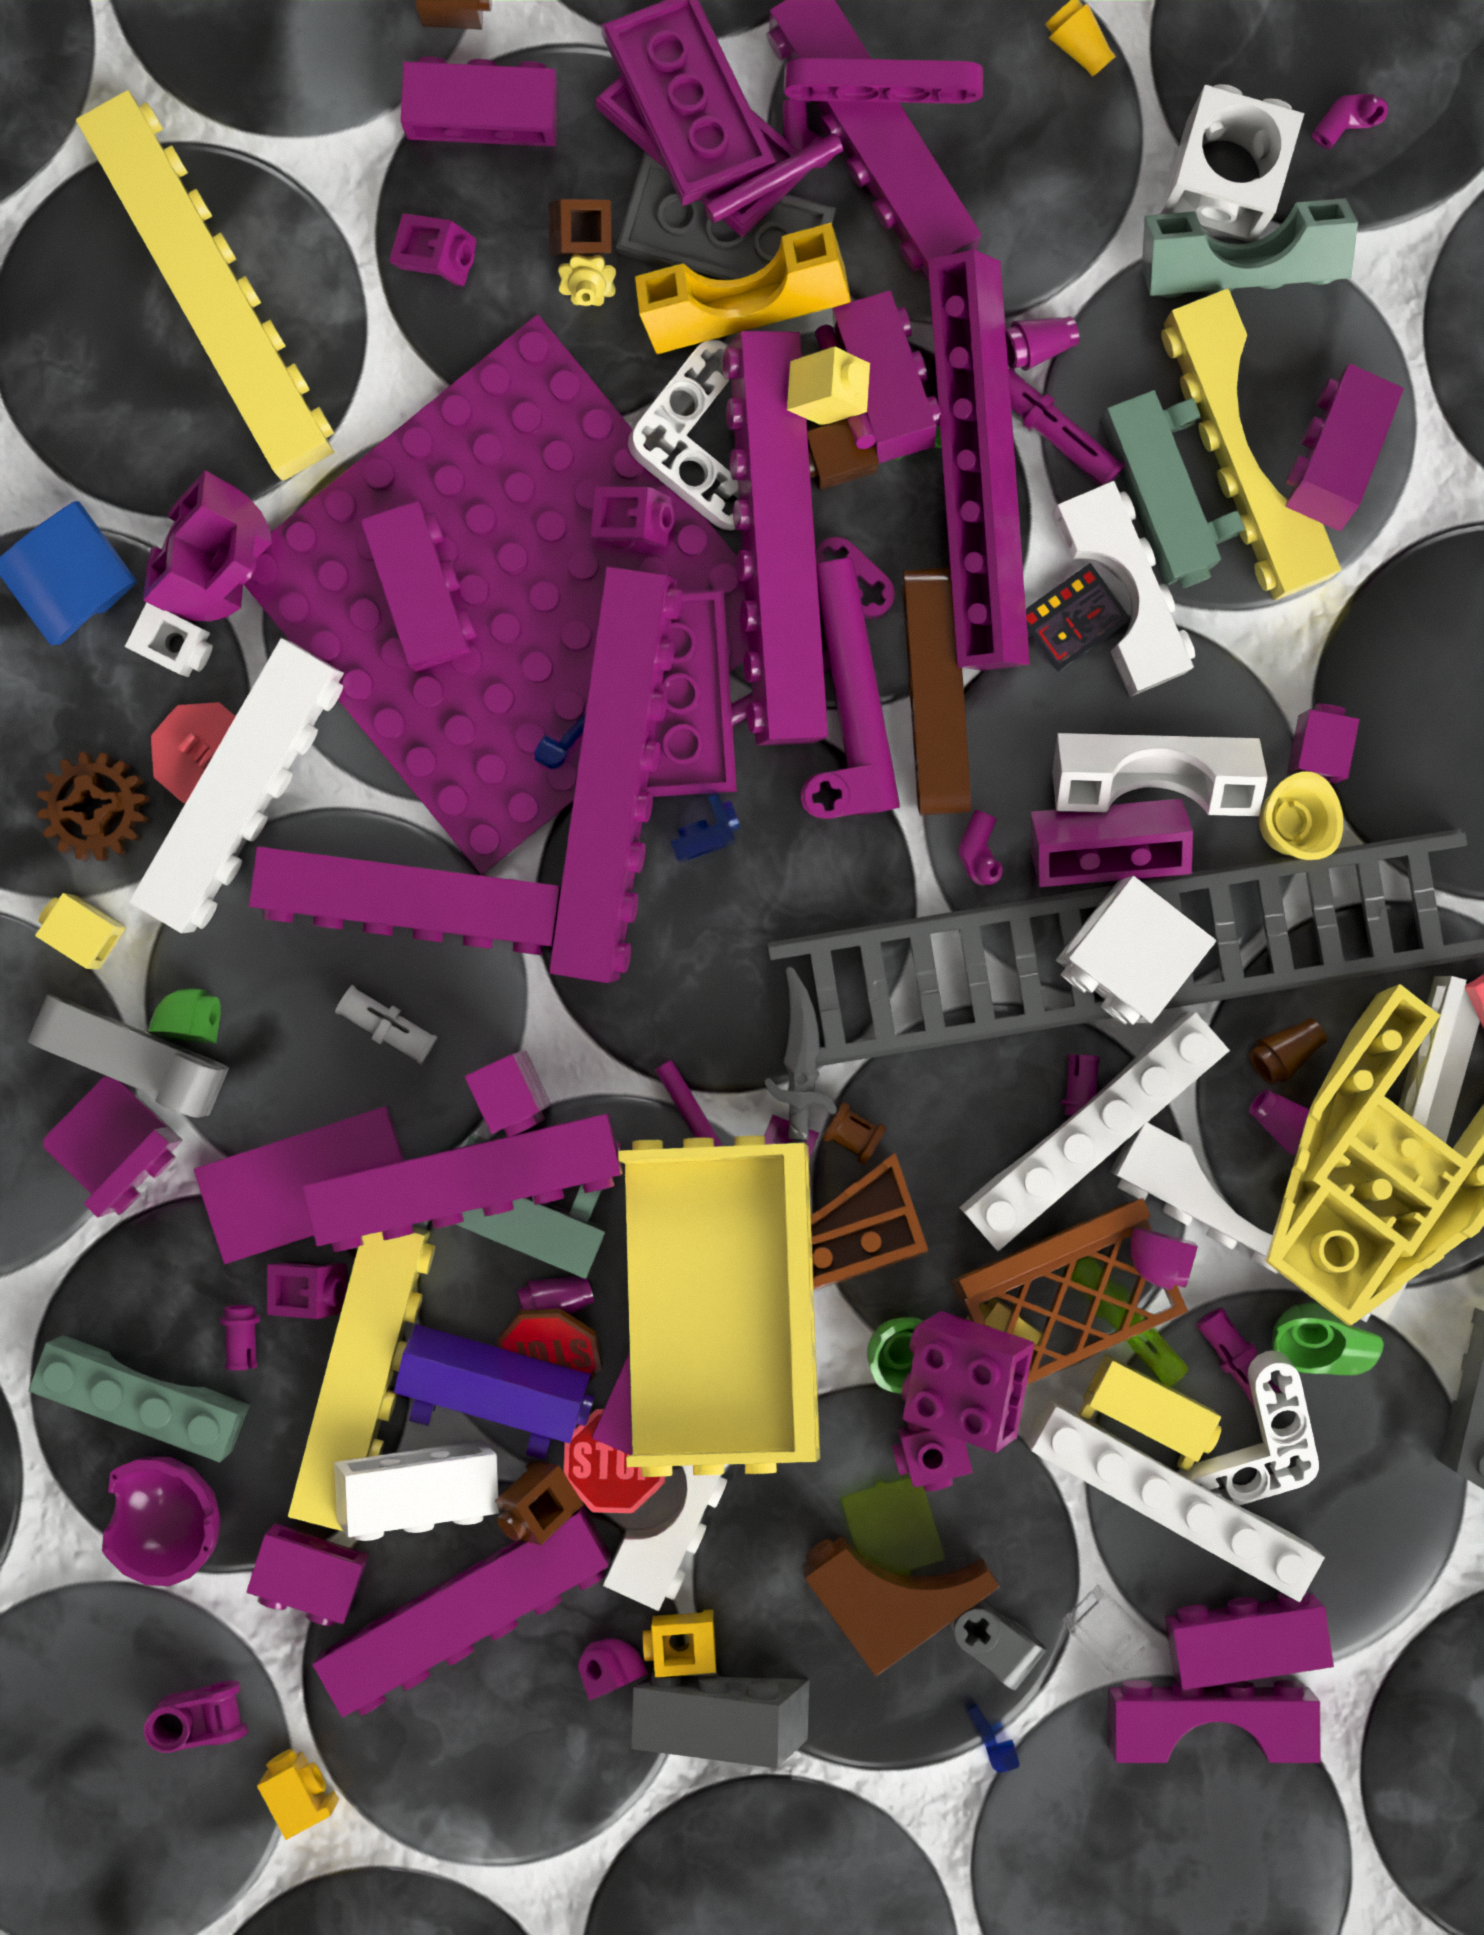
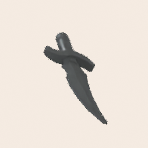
[765,967,837,1145]

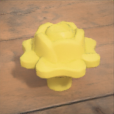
[558,254,616,306]

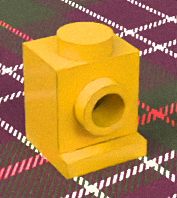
[643,1609,717,1677]
[257,1748,339,1840]

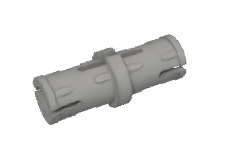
[335,985,438,1065]

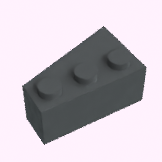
[1439,1308,1484,1490]
[631,1671,809,1768]

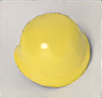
[1259,772,1343,860]

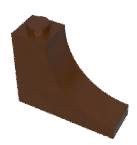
[802,1536,1000,1676]

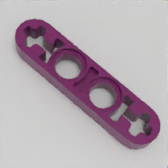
[784,58,984,104]

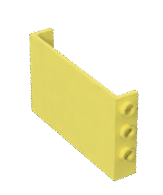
[618,1136,820,1477]

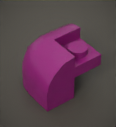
[143,470,272,621]

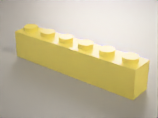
[288,1226,435,1531]

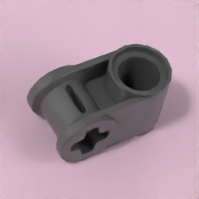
[950,1599,1047,1690]

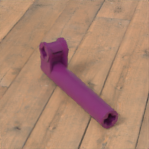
[800,558,900,819]

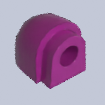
[1130,1227,1198,1290]
[578,1638,649,1701]

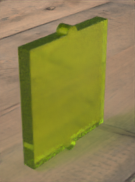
[841,1477,945,1576]

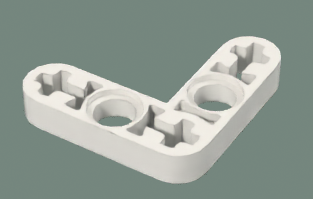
[628,340,739,530]
[1177,1350,1319,1506]

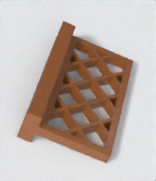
[950,1198,1189,1385]

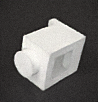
[125,602,213,677]

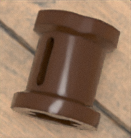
[821,1101,887,1165]

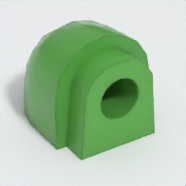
[148,989,221,1043]

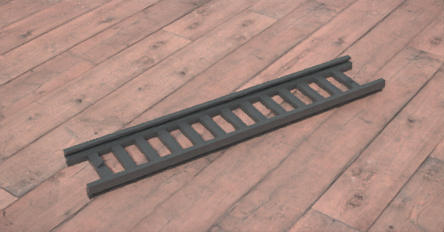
[767,828,1484,1067]

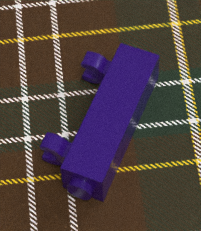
[394,1324,594,1460]

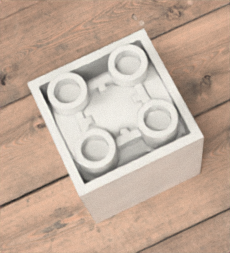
[1160,84,1304,243]
[1056,876,1217,1025]

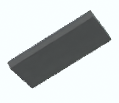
[616,152,836,280]

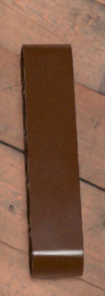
[902,567,971,816]

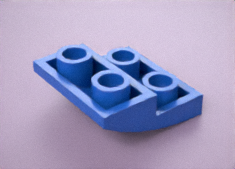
[0,501,138,646]

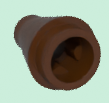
[1249,1018,1327,1085]

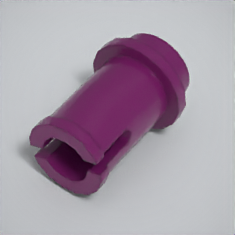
[1061,1054,1100,1116]
[220,1305,260,1371]

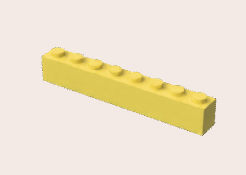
[75,90,335,481]

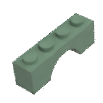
[1142,198,1358,298]
[28,1335,250,1462]

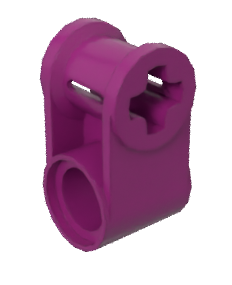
[144,1680,249,1753]

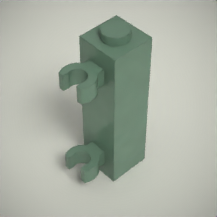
[1100,390,1245,588]
[456,1134,608,1279]

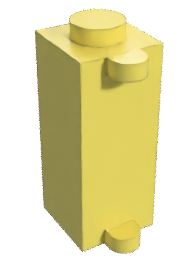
[1079,1353,1222,1471]

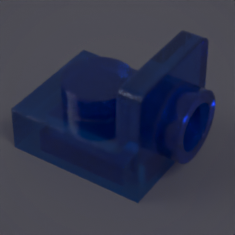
[671,792,741,864]

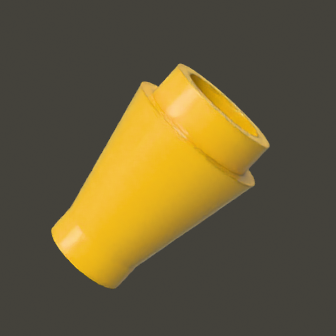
[1045,0,1116,77]

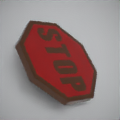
[497,1308,603,1383]

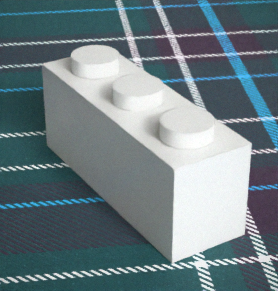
[334,1441,499,1541]

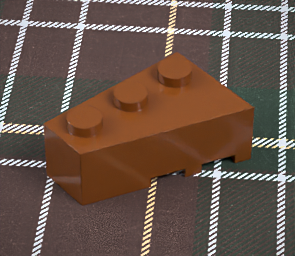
[811,1153,928,1291]

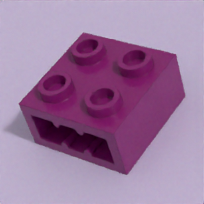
[902,1311,1034,1453]

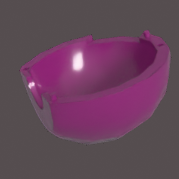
[102,1456,221,1586]

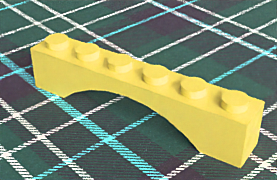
[1161,288,1341,601]

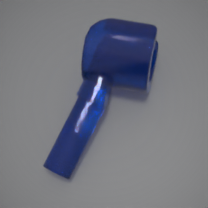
[534,713,586,769]
[966,1704,1020,1773]

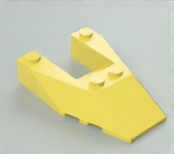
[1265,984,1484,1325]

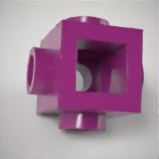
[892,1421,973,1491]

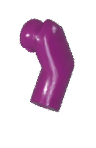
[1311,94,1388,149]

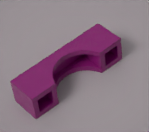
[1108,1680,1321,1763]

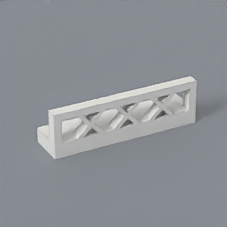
[1398,976,1480,1143]

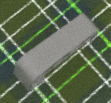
[28,994,229,1118]

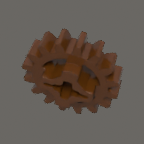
[36,752,151,862]

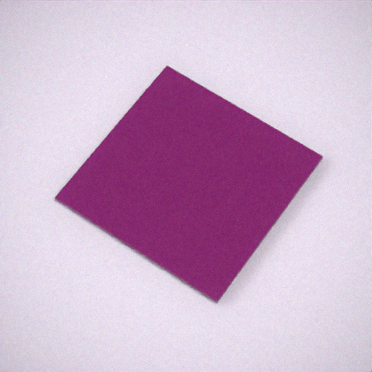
[244,314,749,875]

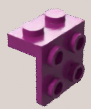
[43,1076,183,1218]

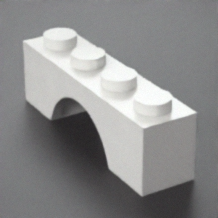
[1052,481,1195,697]
[1052,733,1268,816]
[603,1465,727,1611]

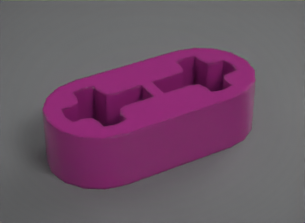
[815,537,895,620]

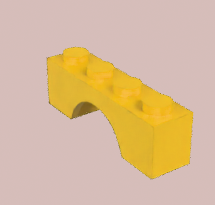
[635,223,851,354]

